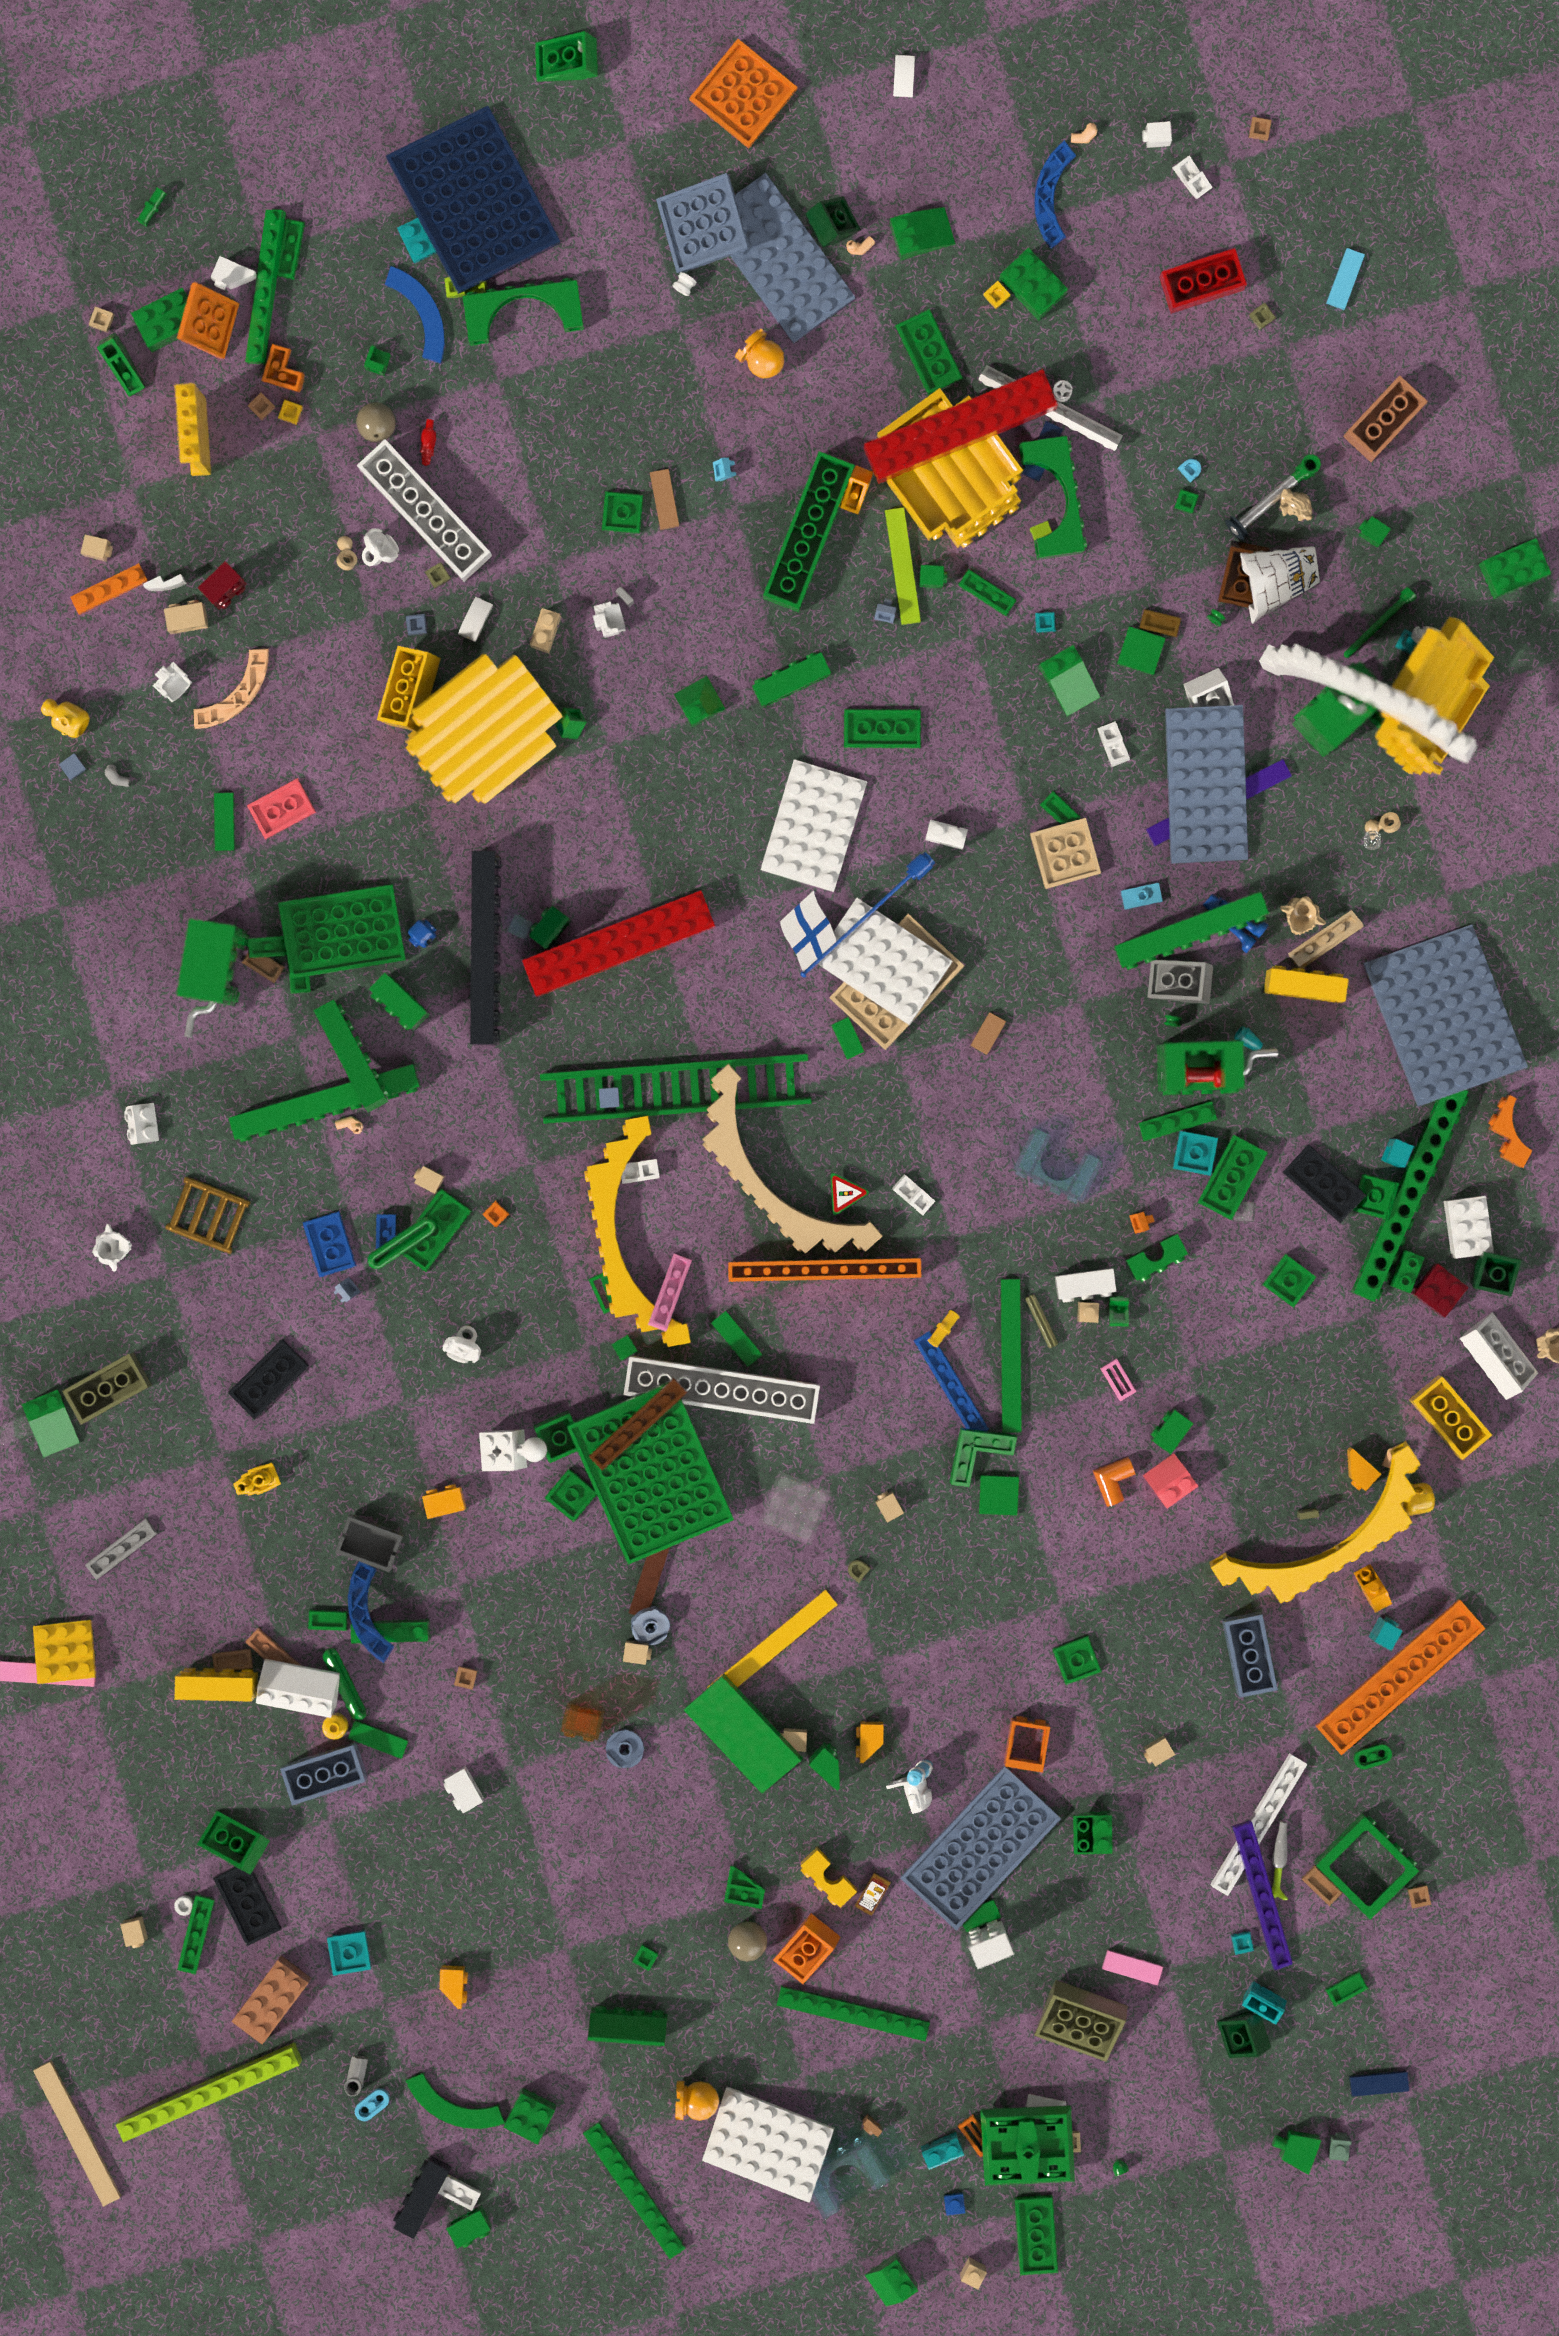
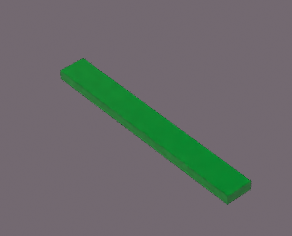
[1001,1279,1022,1433]

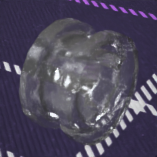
[1363,830,1381,850]

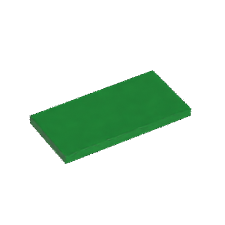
[684,1674,803,1793]

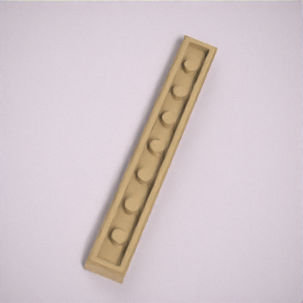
[33,2060,121,2207]

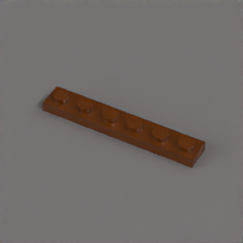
[589,1378,687,1470]

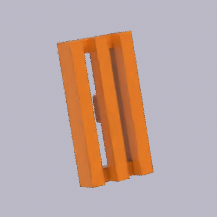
[958,2114,983,2157]

